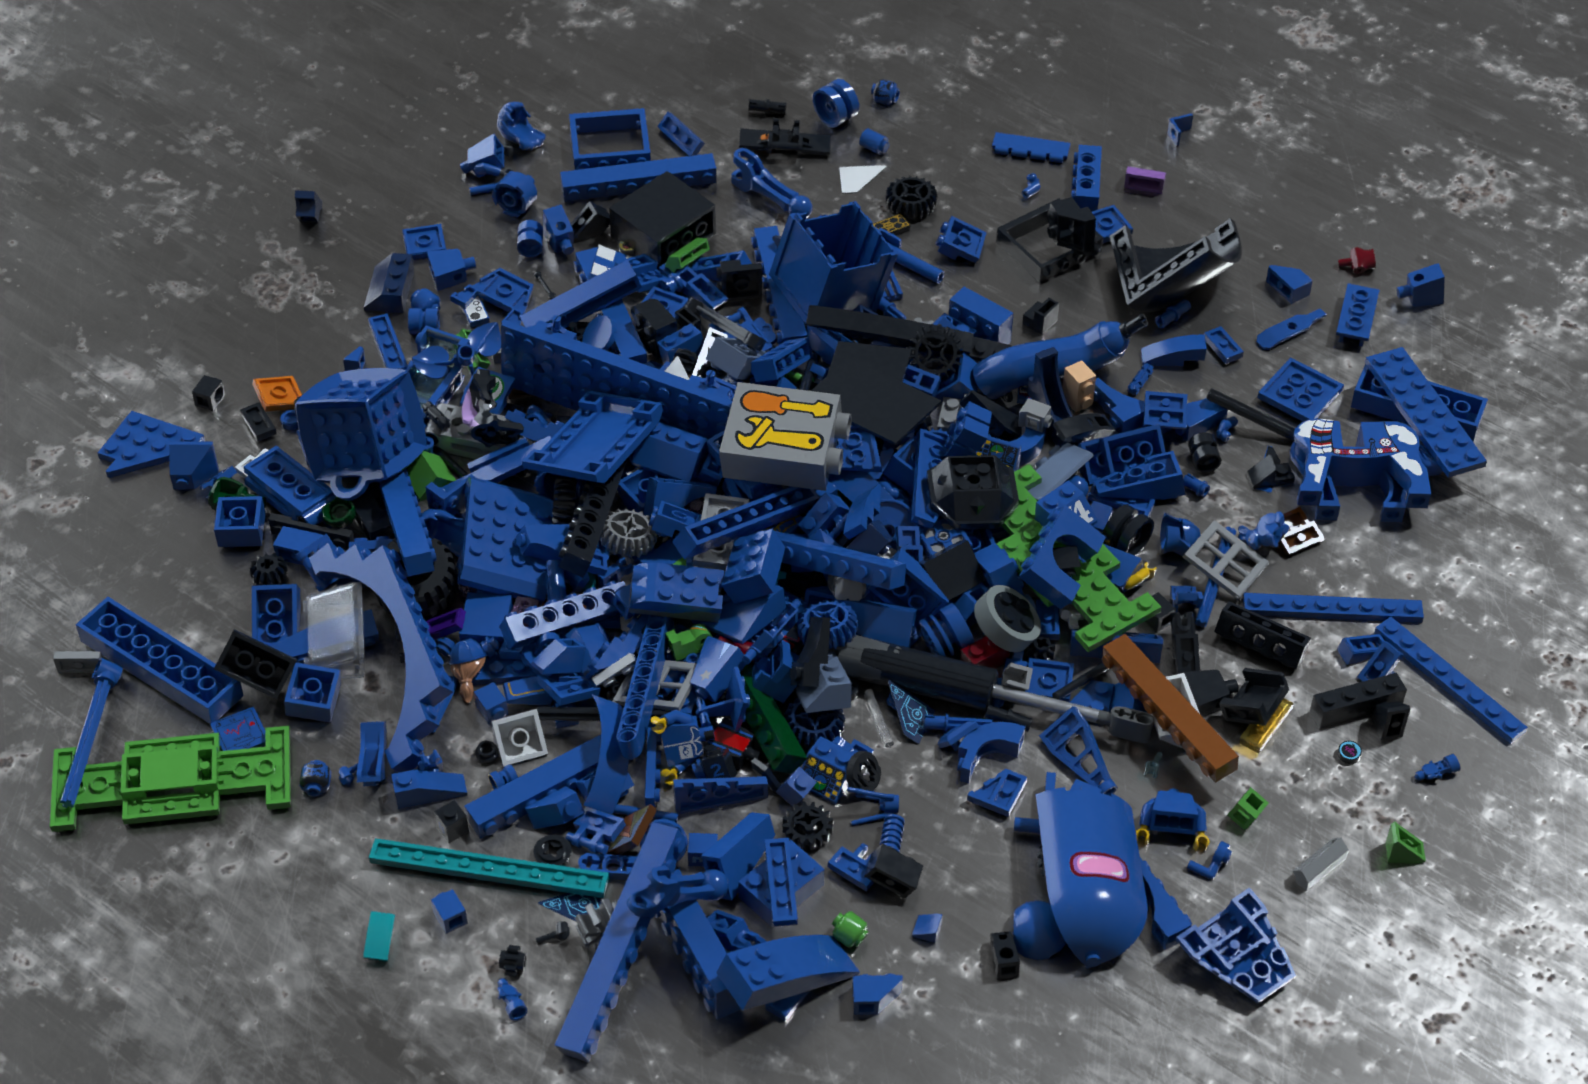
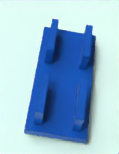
[1336,283,1380,347]

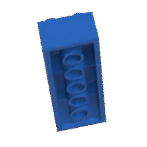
[716,935,860,1011]

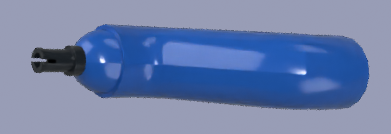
[973,314,1148,400]

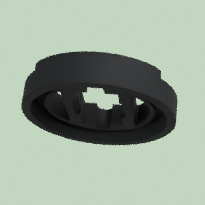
[846,751,881,791]

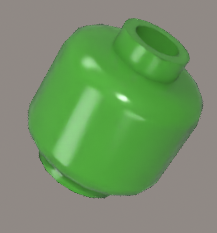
[831,911,869,948]

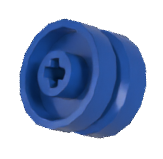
[813,79,859,128]

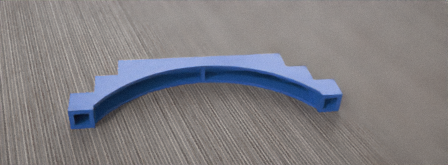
[309,543,454,772]

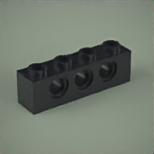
[1214,601,1311,669]

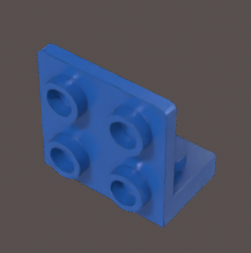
[426,474,475,518]

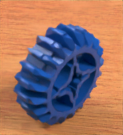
[796,600,858,650]

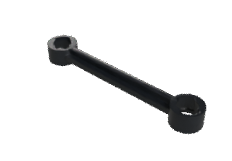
[685,297,766,352]

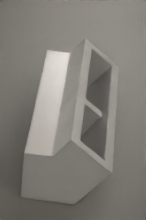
[1293,837,1349,891]

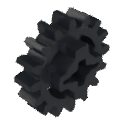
[782,801,833,850]

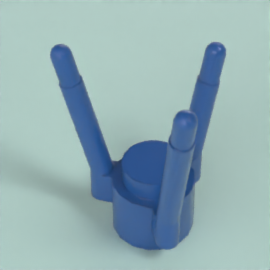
[847,787,899,825]

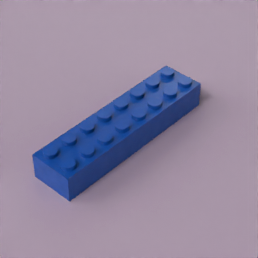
[75,597,244,724]

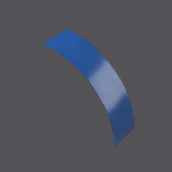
[828,470,894,534]
[584,694,629,814]

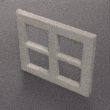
[1183,520,1269,599]
[612,660,697,711]

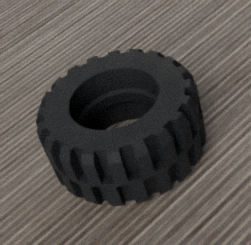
[375,536,459,619]

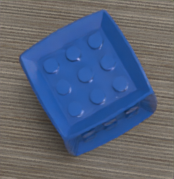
[295,368,427,501]

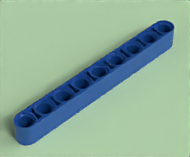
[617,615,674,759]

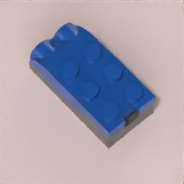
[628,562,724,623]

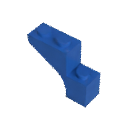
[357,721,387,786]

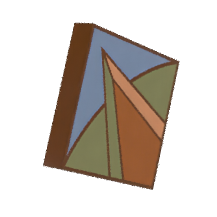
[606,804,657,855]

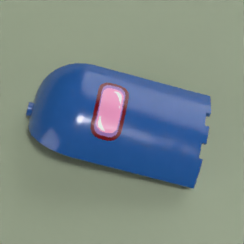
[1036,787,1148,969]

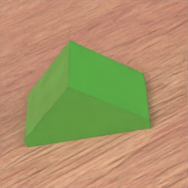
[1385,822,1426,863]

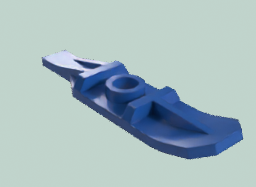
[1256,308,1327,350]

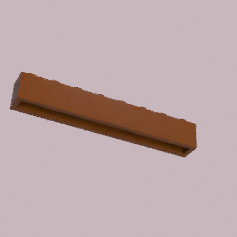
[1102,634,1239,783]

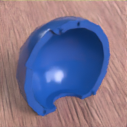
[1013,900,1066,960]

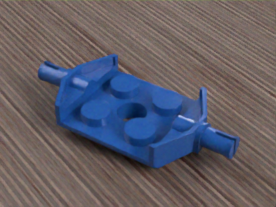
[742,599,802,664]

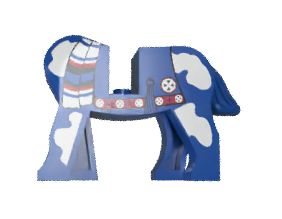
[1290,418,1443,522]

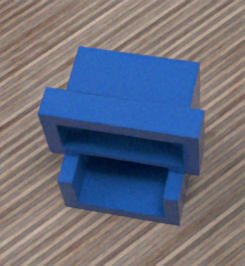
[752,640,799,703]

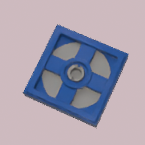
[919,518,973,557]

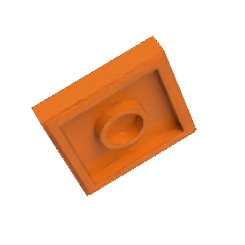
[252,376,302,412]

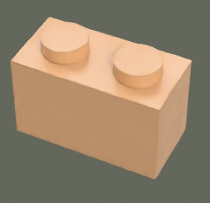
[1062,361,1096,412]

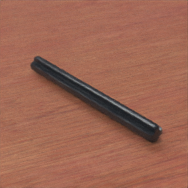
[537,707,671,722]

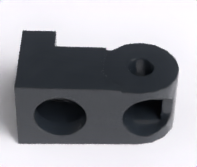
[990,931,1020,980]

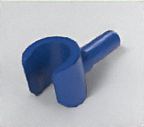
[338,763,358,785]

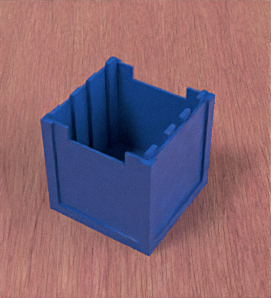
[769,201,898,323]

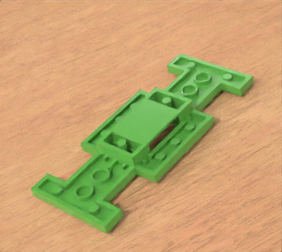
[996,464,1161,653]
[50,726,291,832]

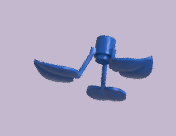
[412,322,501,391]

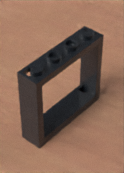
[996,198,1103,283]

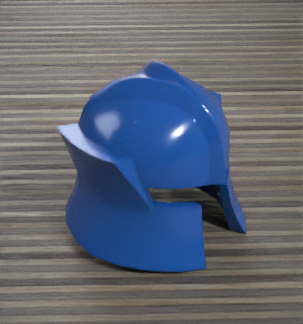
[1160,513,1201,557]

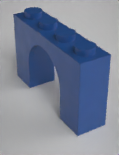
[1019,505,1106,609]

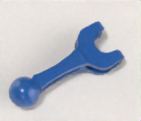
[731,148,813,219]
[626,866,729,917]

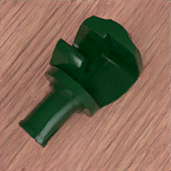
[208,477,266,511]

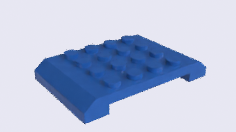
[522,390,663,483]
[457,476,553,605]

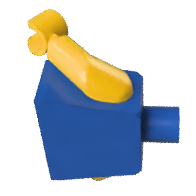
[1104,544,1157,594]

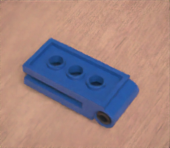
[244,446,337,526]

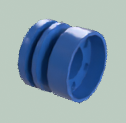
[918,603,975,657]

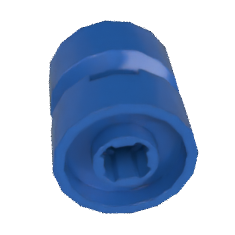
[517,220,543,257]
[408,308,440,335]

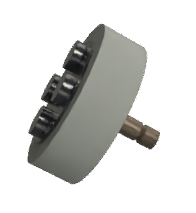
[974,585,1041,652]

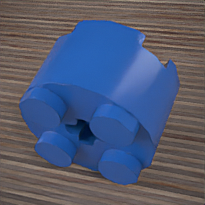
[492,171,537,217]

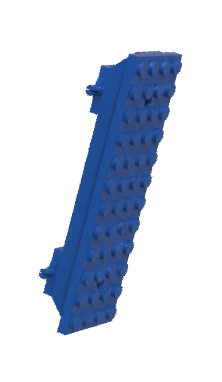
[501,315,733,454]

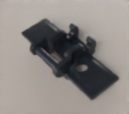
[739,118,831,156]

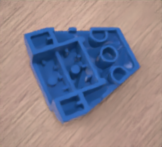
[1175,887,1296,1003]

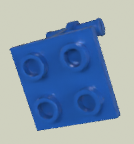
[695,667,750,732]

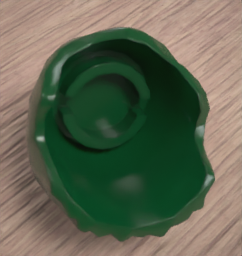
[322,497,355,528]

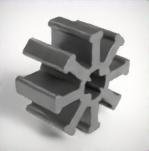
[575,898,618,949]

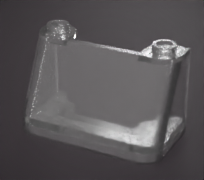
[303,582,364,679]

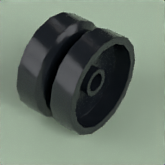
[1102,504,1154,556]

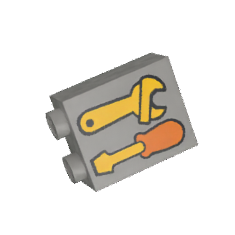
[719,382,852,491]

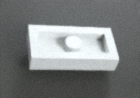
[592,653,637,688]

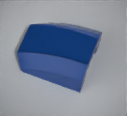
[564,622,611,676]

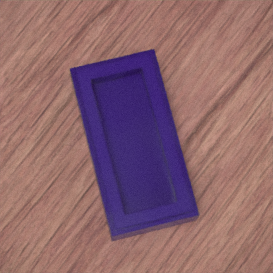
[426,608,466,640]

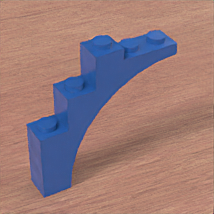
[1093,378,1228,441]

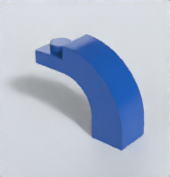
[1009,426,1046,467]
[957,722,1025,783]

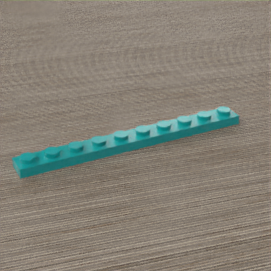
[369,838,609,898]

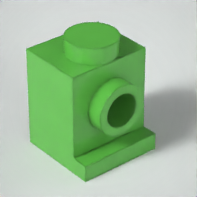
[1227,787,1269,830]

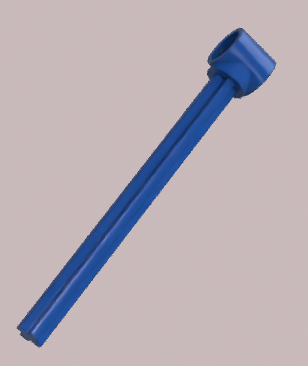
[60,658,123,808]

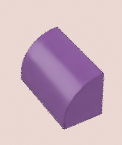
[1124,166,1166,194]

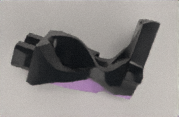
[461,369,524,448]

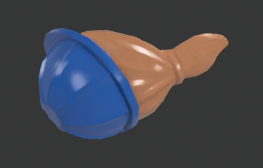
[448,639,488,703]

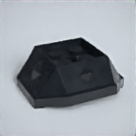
[926,455,1019,530]

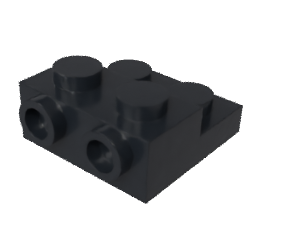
[716,260,762,301]

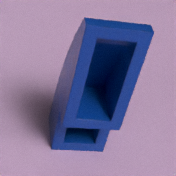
[1141,334,1207,366]

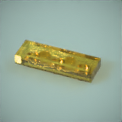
[1239,698,1294,753]

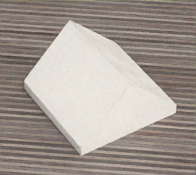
[491,709,548,766]

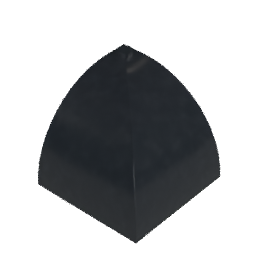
[1110,218,1242,312]

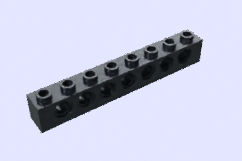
[558,458,628,578]

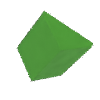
[406,451,456,502]

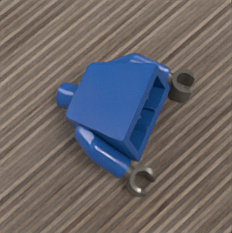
[460,134,514,178]

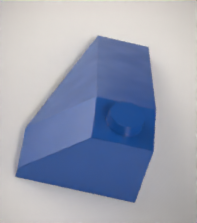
[1094,451,1186,500]

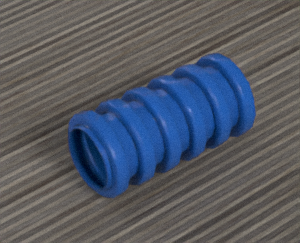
[880,814,905,853]

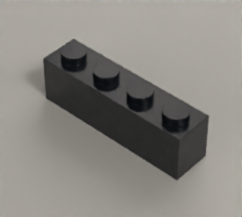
[1310,672,1407,729]

